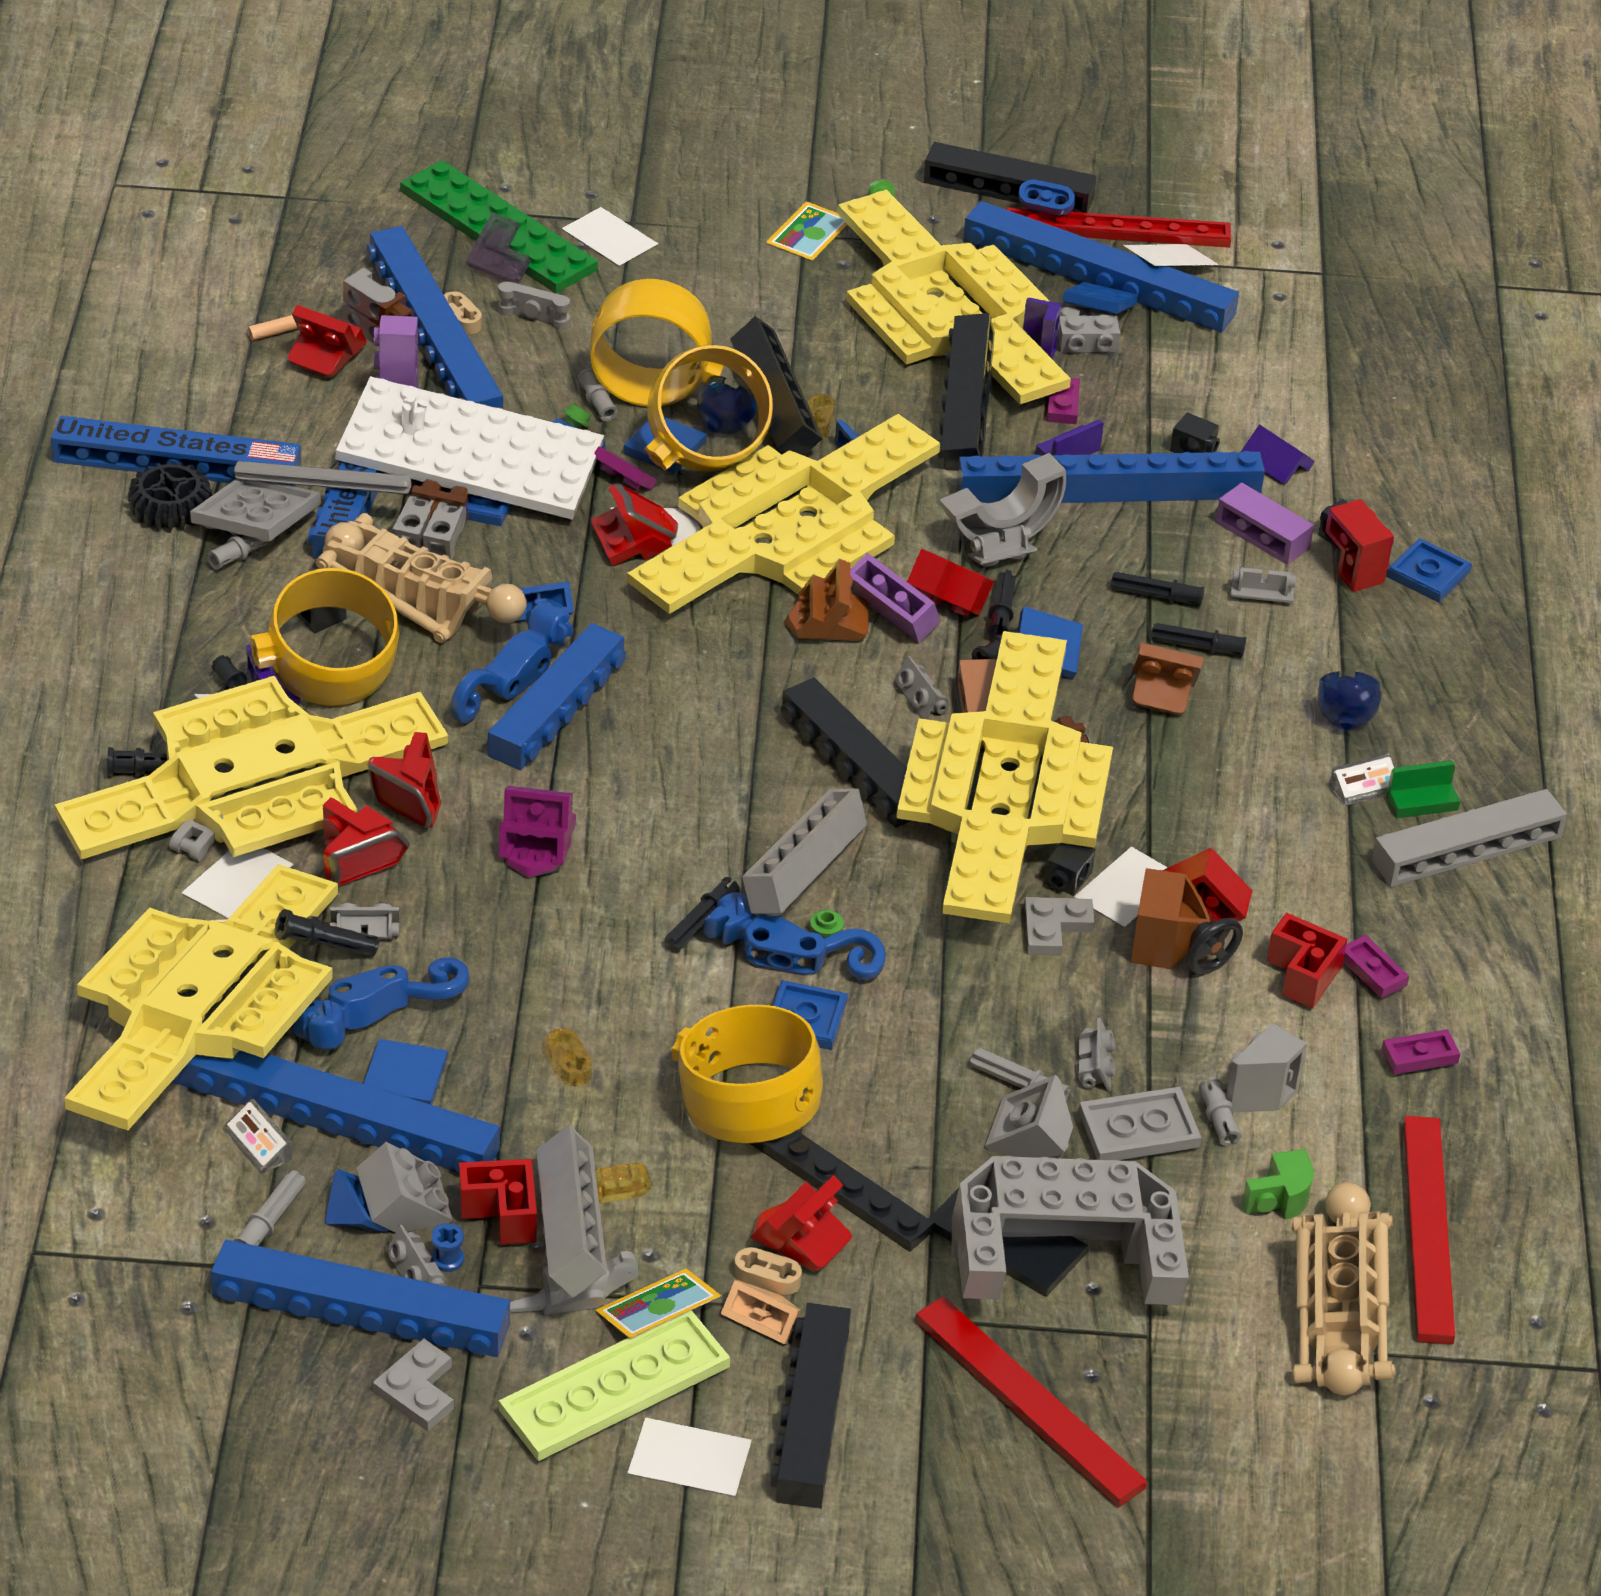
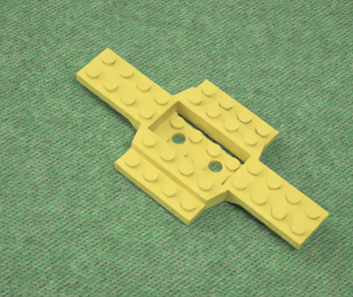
[837,190,1071,404]
[627,414,940,614]
[897,631,1113,924]
[55,676,448,860]
[64,864,338,1131]

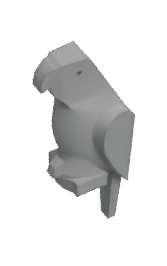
[510,1251,638,1315]

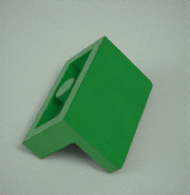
[1386,760,1460,819]

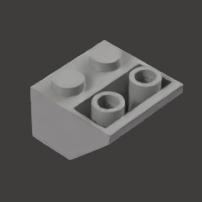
[1224,1023,1307,1112]
[357,1142,453,1233]

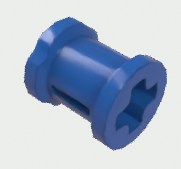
[431,1223,464,1272]

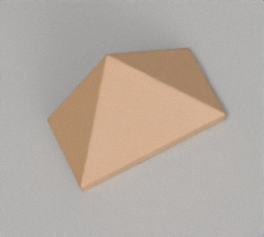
[721,1280,801,1344]

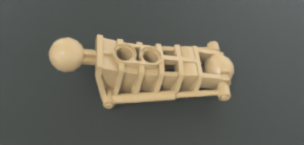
[315,513,527,643]
[1291,1182,1396,1396]

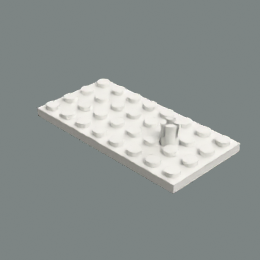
[335,377,604,520]

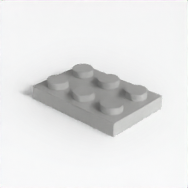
[1078,1087,1202,1160]

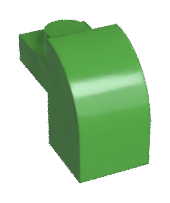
[1242,1149,1314,1220]

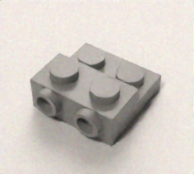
[1058,306,1120,353]

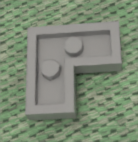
[1024,897,1094,956]
[372,1339,454,1431]

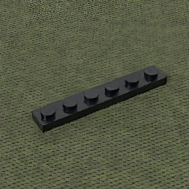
[750,1130,934,1252]

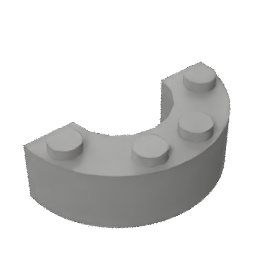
[939,453,1066,541]

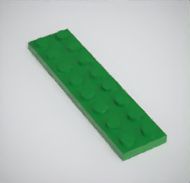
[400,160,598,293]

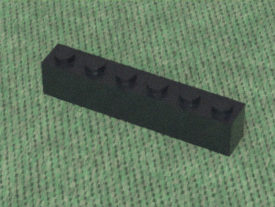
[923,142,1097,213]
[938,313,995,470]
[730,316,823,456]
[780,677,911,828]
[770,1303,851,1509]

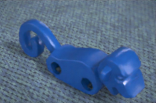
[451,602,574,724]
[704,892,886,980]
[292,957,470,1050]

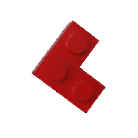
[1325,499,1394,592]
[907,548,994,617]
[1162,848,1252,923]
[1267,912,1347,1008]
[459,1159,537,1245]

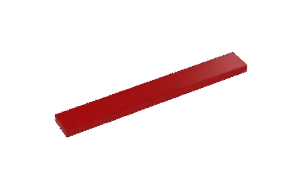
[1005,207,1231,248]
[1403,1116,1455,1344]
[915,1296,1147,1508]

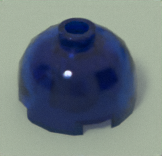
[697,375,757,433]
[1317,671,1382,730]

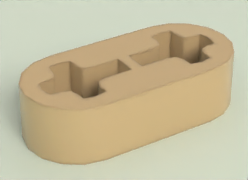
[443,292,482,335]
[734,1247,802,1295]

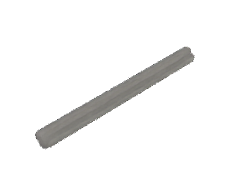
[234,461,412,494]

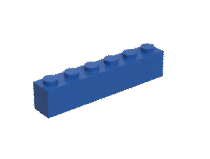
[488,623,626,771]

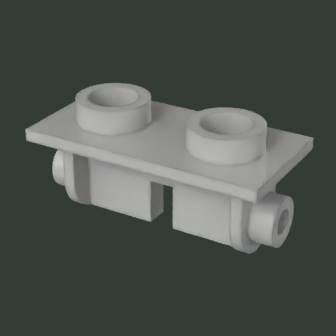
[968,525,1037,566]
[1231,566,1296,603]
[895,656,949,719]
[330,903,399,940]
[1079,1018,1116,1092]
[387,1225,446,1286]

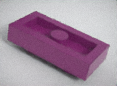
[1047,378,1080,424]
[594,446,657,490]
[1343,935,1409,999]
[1381,1029,1460,1074]

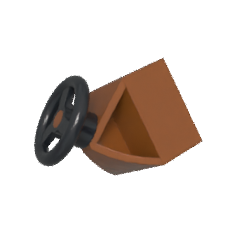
[1131,868,1243,974]

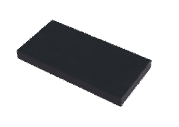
[928,1188,1088,1297]

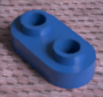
[1019,179,1075,215]

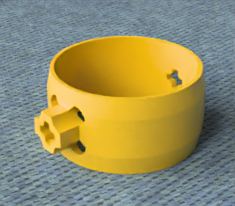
[590,279,724,407]
[645,345,773,472]
[250,568,399,706]
[671,1005,823,1143]

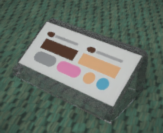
[1329,754,1395,806]
[223,1099,292,1174]

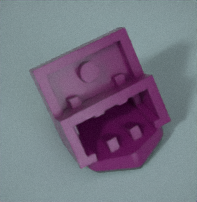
[499,786,576,878]

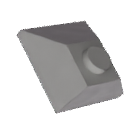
[985,1075,1073,1158]

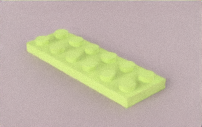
[499,1310,730,1461]

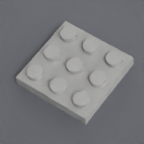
[190,479,321,542]

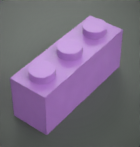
[373,315,419,389]
[1216,483,1314,565]
[850,553,940,643]

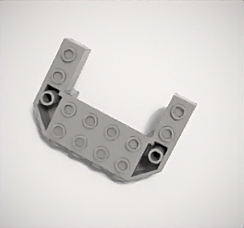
[951,1156,1189,1305]

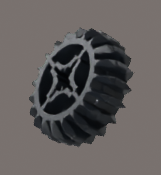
[128,461,212,531]

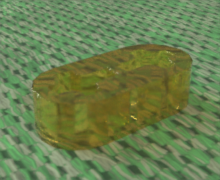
[808,393,835,439]
[546,1028,592,1086]
[595,1163,652,1203]

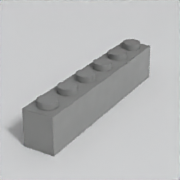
[742,789,867,917]
[1371,789,1567,887]
[537,1125,607,1298]

